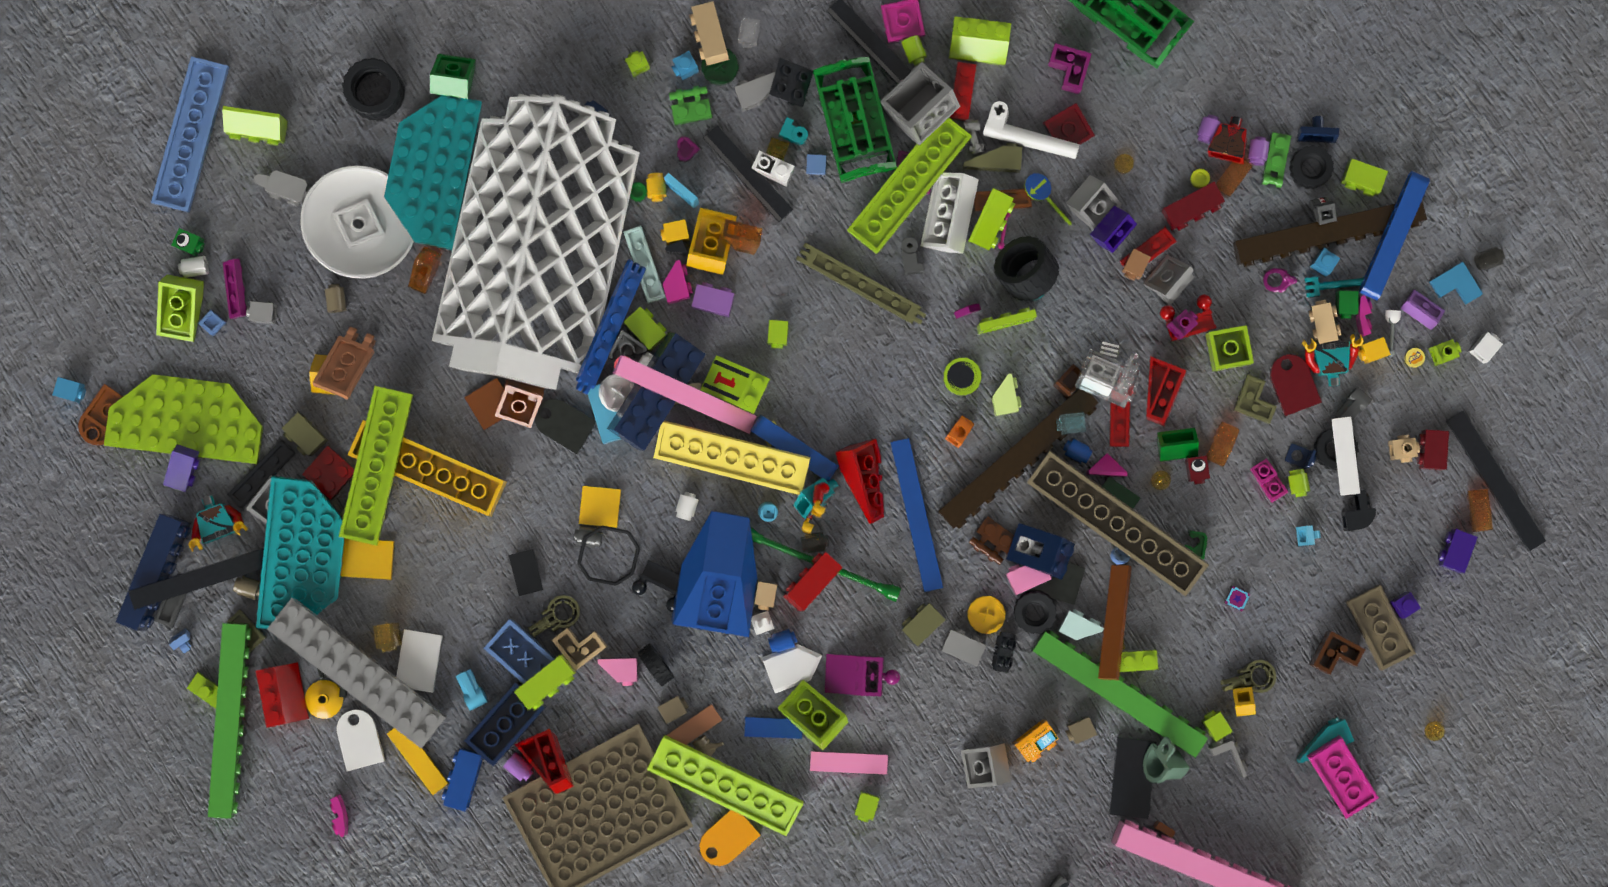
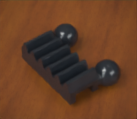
[632,560,679,612]

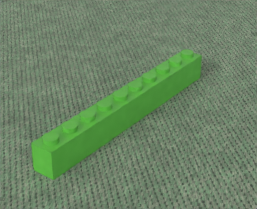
[208,622,252,819]
[1031,630,1208,758]

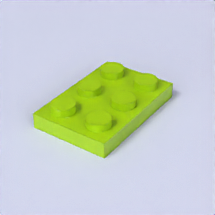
[976,307,1037,335]

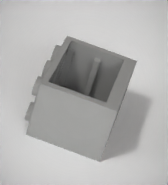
[880,62,960,145]

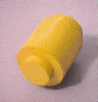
[646,173,667,202]

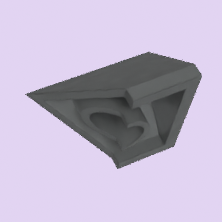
[609,330,648,360]

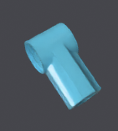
[456,669,488,711]

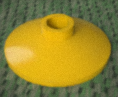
[305,680,344,719]

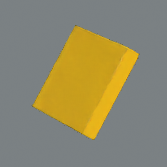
[579,486,621,528]

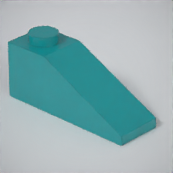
[1296,717,1354,763]

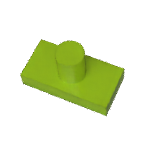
[187,672,218,709]

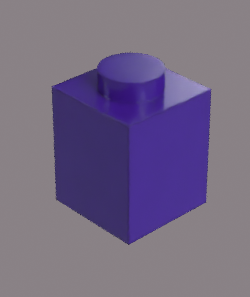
[1390,592,1421,619]

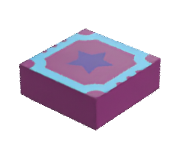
[1224,586,1250,612]

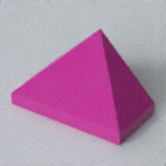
[1087,453,1128,477]

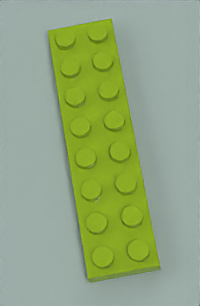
[847,118,972,254]
[339,386,413,546]
[647,735,804,836]

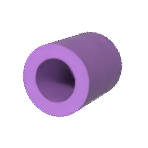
[503,752,534,782]

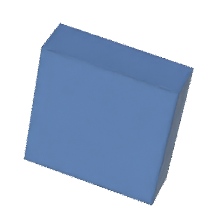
[806,154,826,175]
[198,309,226,337]

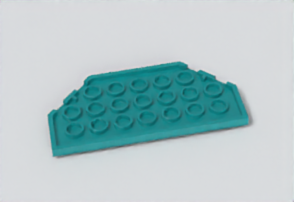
[384,95,482,250]
[256,476,345,629]

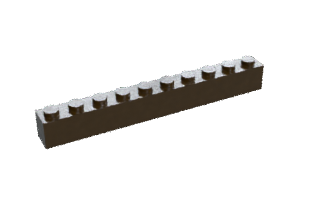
[1232,201,1427,267]
[938,386,1099,529]

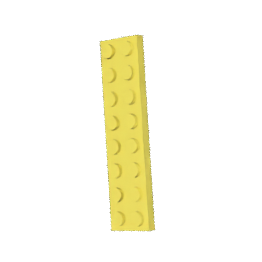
[653,420,811,495]

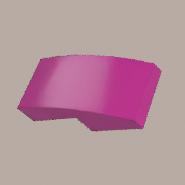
[1356,295,1372,337]
[1250,458,1288,503]
[330,795,348,837]

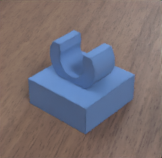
[169,628,191,653]

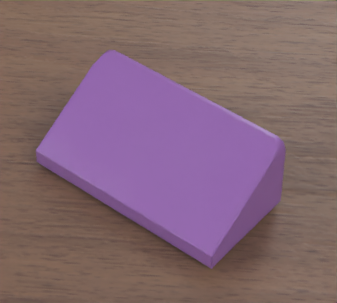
[1401,289,1445,330]

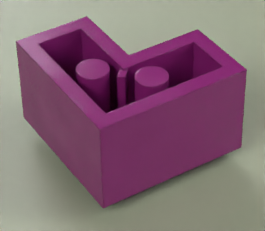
[1048,43,1092,94]

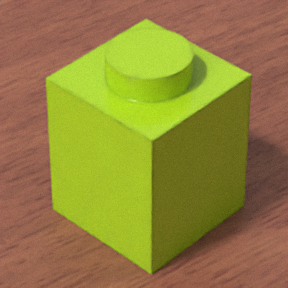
[768,320,789,349]
[1201,710,1233,742]
[854,791,880,822]

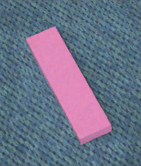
[810,751,888,774]

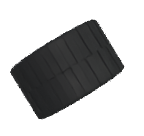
[342,58,405,121]
[994,236,1059,301]

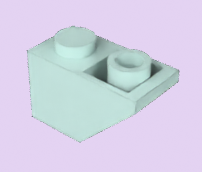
[1057,609,1104,640]

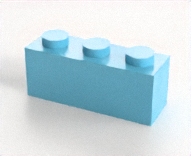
[588,384,621,444]

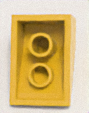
[686,208,737,275]

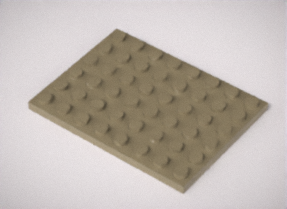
[502,724,693,887]

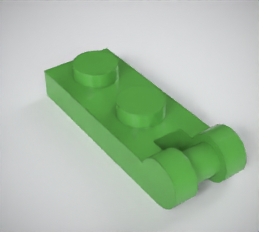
[1262,132,1291,188]

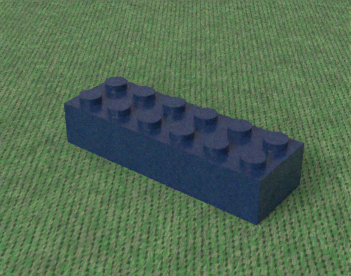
[607,332,706,451]
[116,514,191,631]

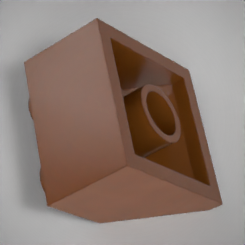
[495,378,545,428]

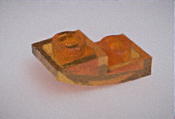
[1206,422,1239,467]
[1467,489,1493,532]

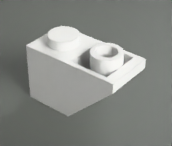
[752,151,795,187]

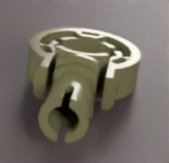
[527,595,580,638]
[1221,660,1276,693]

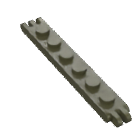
[796,243,926,325]

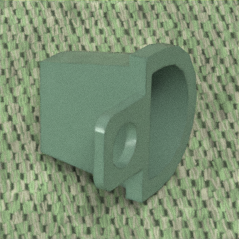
[1143,737,1190,783]

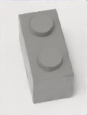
[941,628,986,666]

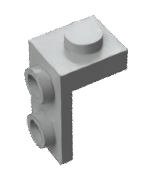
[1208,739,1248,778]

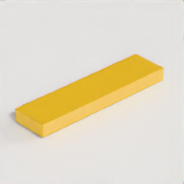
[387,728,449,795]

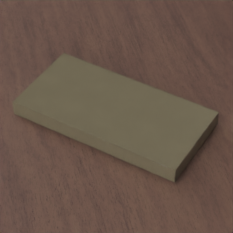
[1345,585,1416,671]

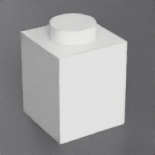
[1468,332,1503,364]

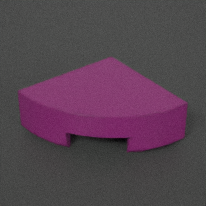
[954,303,981,319]

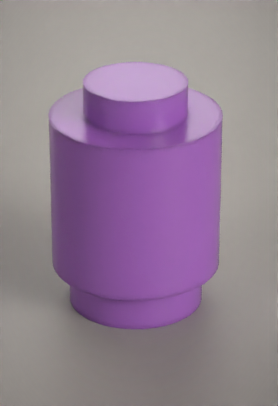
[1197,114,1221,144]
[1248,136,1270,166]

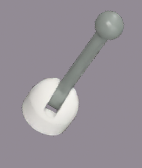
[1385,310,1401,356]

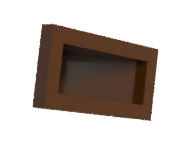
[1053,364,1084,398]

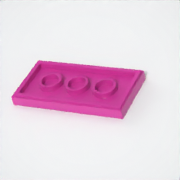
[1307,735,1379,819]

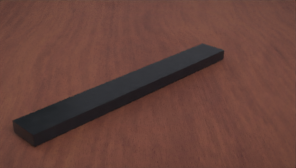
[1446,411,1546,551]
[128,548,264,610]

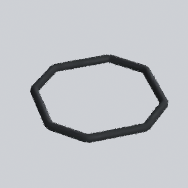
[577,526,640,586]

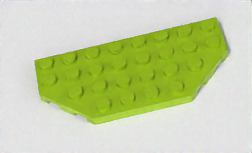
[104,374,263,464]

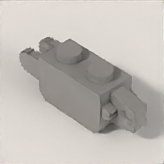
[254,170,311,207]

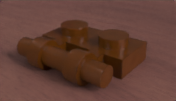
[968,516,1014,565]

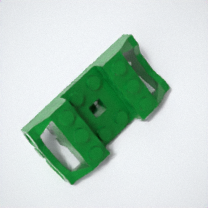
[1069,0,1194,69]
[813,57,897,183]

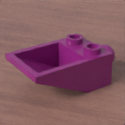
[825,654,900,697]

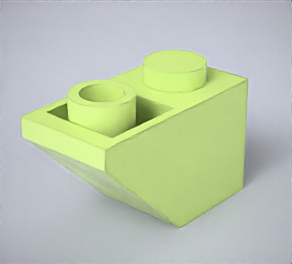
[991,373,1021,416]

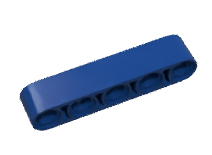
[750,415,839,482]

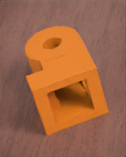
[945,415,975,449]

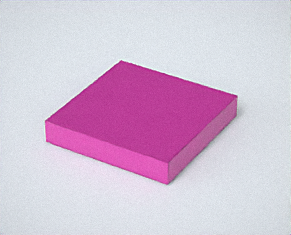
[880,0,925,43]

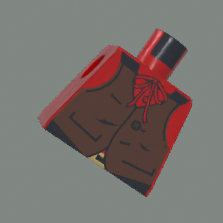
[1208,116,1247,164]

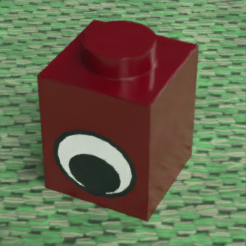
[1185,456,1210,485]

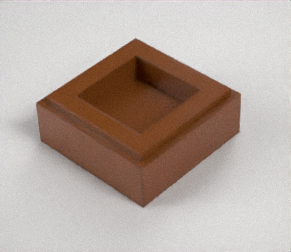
[1153,821,1176,838]

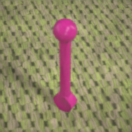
[998,212,1011,249]

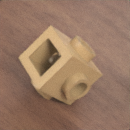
[1388,435,1420,463]

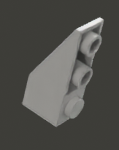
[734,68,777,112]

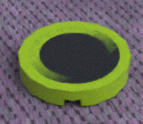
[943,358,981,396]

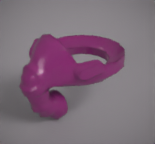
[1263,268,1297,293]

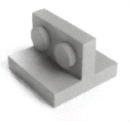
[1143,255,1194,305]

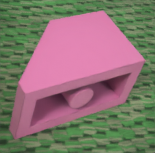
[1006,564,1052,595]
[598,658,638,686]

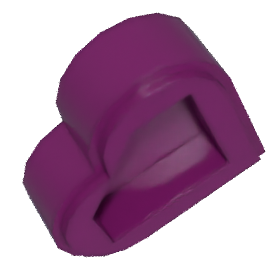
[677,136,700,162]

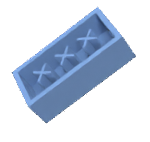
[484,619,556,684]

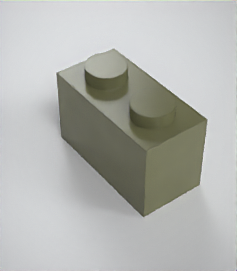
[282,412,328,456]
[901,603,945,646]

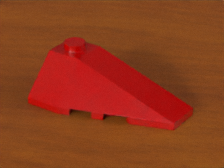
[835,439,884,524]

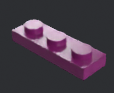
[223,259,247,319]

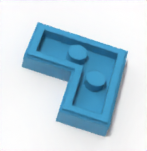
[1429,262,1483,305]

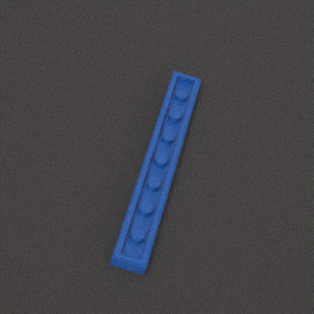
[890,438,943,592]

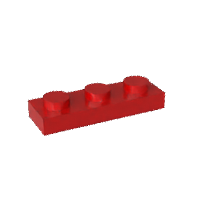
[949,62,977,121]

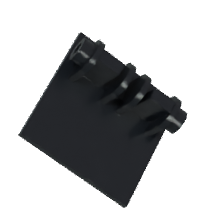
[769,58,813,107]
[991,632,1016,673]

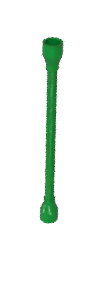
[751,527,901,602]

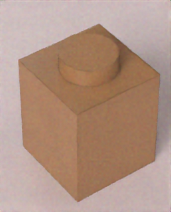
[1121,249,1151,281]

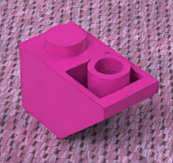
[663,260,693,305]

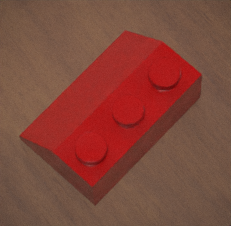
[256,662,309,728]

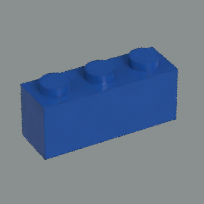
[442,748,483,812]

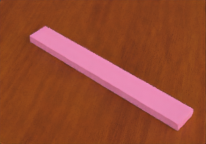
[613,355,757,434]

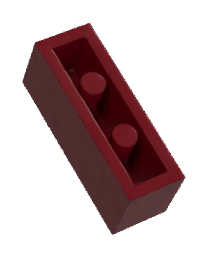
[1161,181,1225,231]

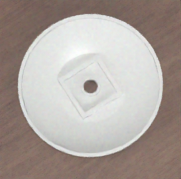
[300,166,414,278]

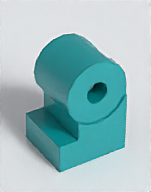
[779,117,808,145]

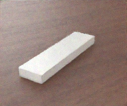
[1332,417,1360,495]

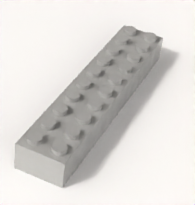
[267,598,447,749]

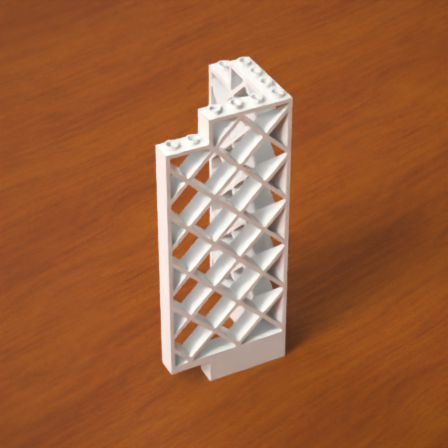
[432,94,640,390]

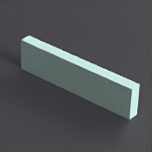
[623,226,666,304]

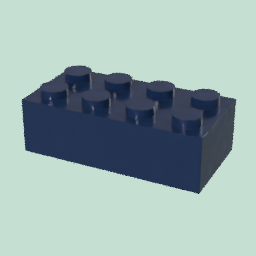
[464,682,547,766]

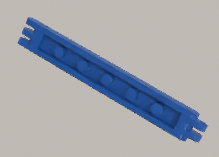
[576,259,646,394]

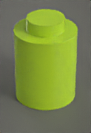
[901,35,927,66]

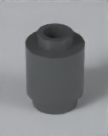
[574,526,603,548]

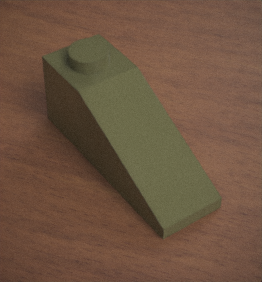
[963,143,1022,173]

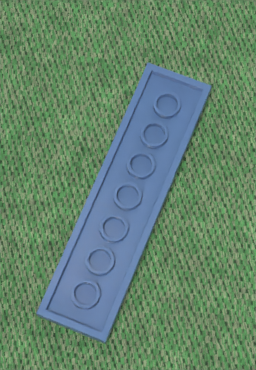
[151,56,229,213]

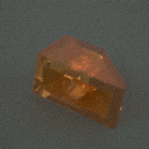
[722,219,762,255]
[408,246,442,294]

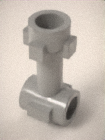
[962,118,984,156]

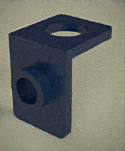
[1285,444,1317,469]

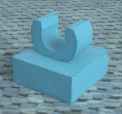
[1296,525,1321,546]

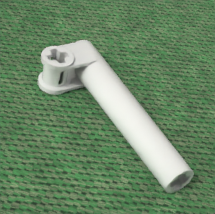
[983,101,1080,159]

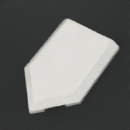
[762,644,822,693]

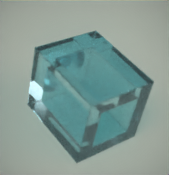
[1056,412,1086,435]

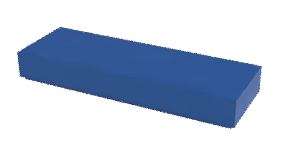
[744,717,802,739]

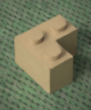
[552,628,608,671]

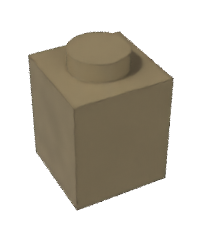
[657,695,689,724]
[1065,716,1097,744]

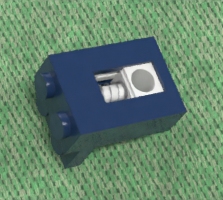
[1006,523,1075,580]

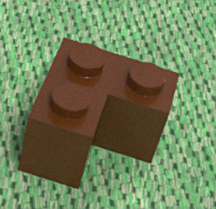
[1309,631,1366,675]

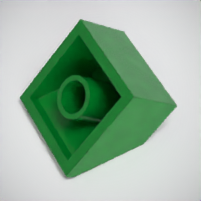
[430,54,476,99]

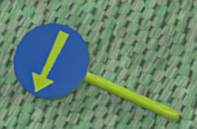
[1024,173,1072,225]

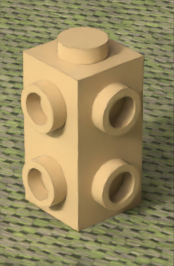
[1309,300,1342,344]

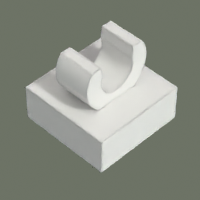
[751,611,775,635]

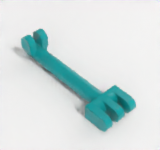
[1304,276,1365,298]

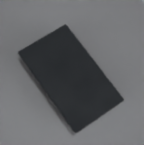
[509,549,543,596]

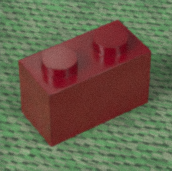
[1417,429,1449,470]

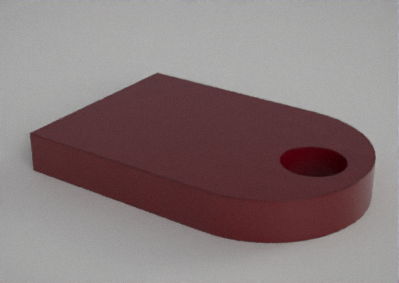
[1270,354,1322,416]

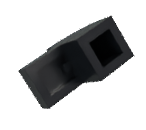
[1341,490,1376,532]

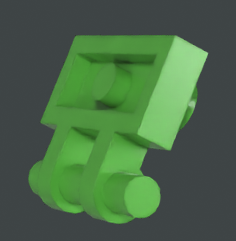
[669,86,712,125]

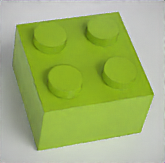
[1205,325,1254,372]

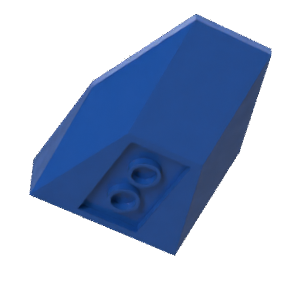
[671,511,757,637]

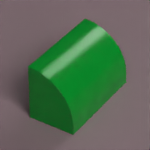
[1157,428,1199,462]

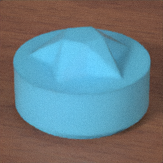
[758,502,778,522]

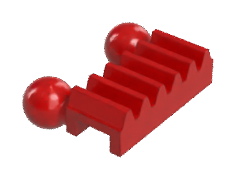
[1160,294,1217,342]

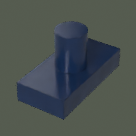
[1297,116,1339,143]

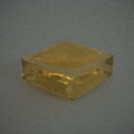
[766,137,790,161]

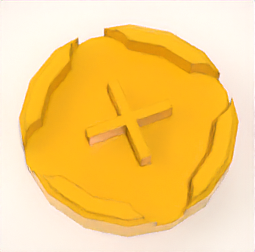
[967,596,1006,634]

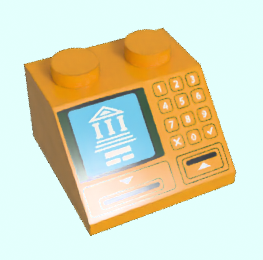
[1012,719,1059,762]

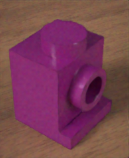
[1166,309,1198,340]

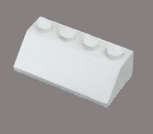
[920,173,979,254]

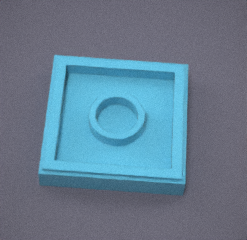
[664,173,699,208]

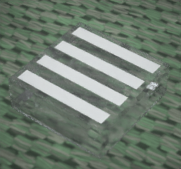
[1097,340,1120,364]

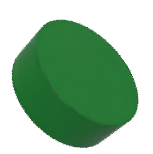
[630,182,647,202]

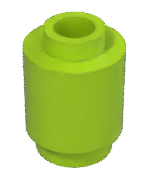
[1288,469,1310,498]

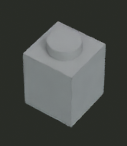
[246,301,277,324]

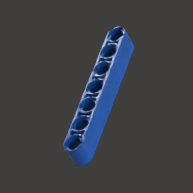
[1359,171,1430,300]

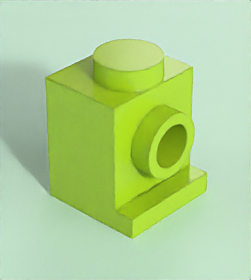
[625,51,650,77]
[1428,339,1461,366]

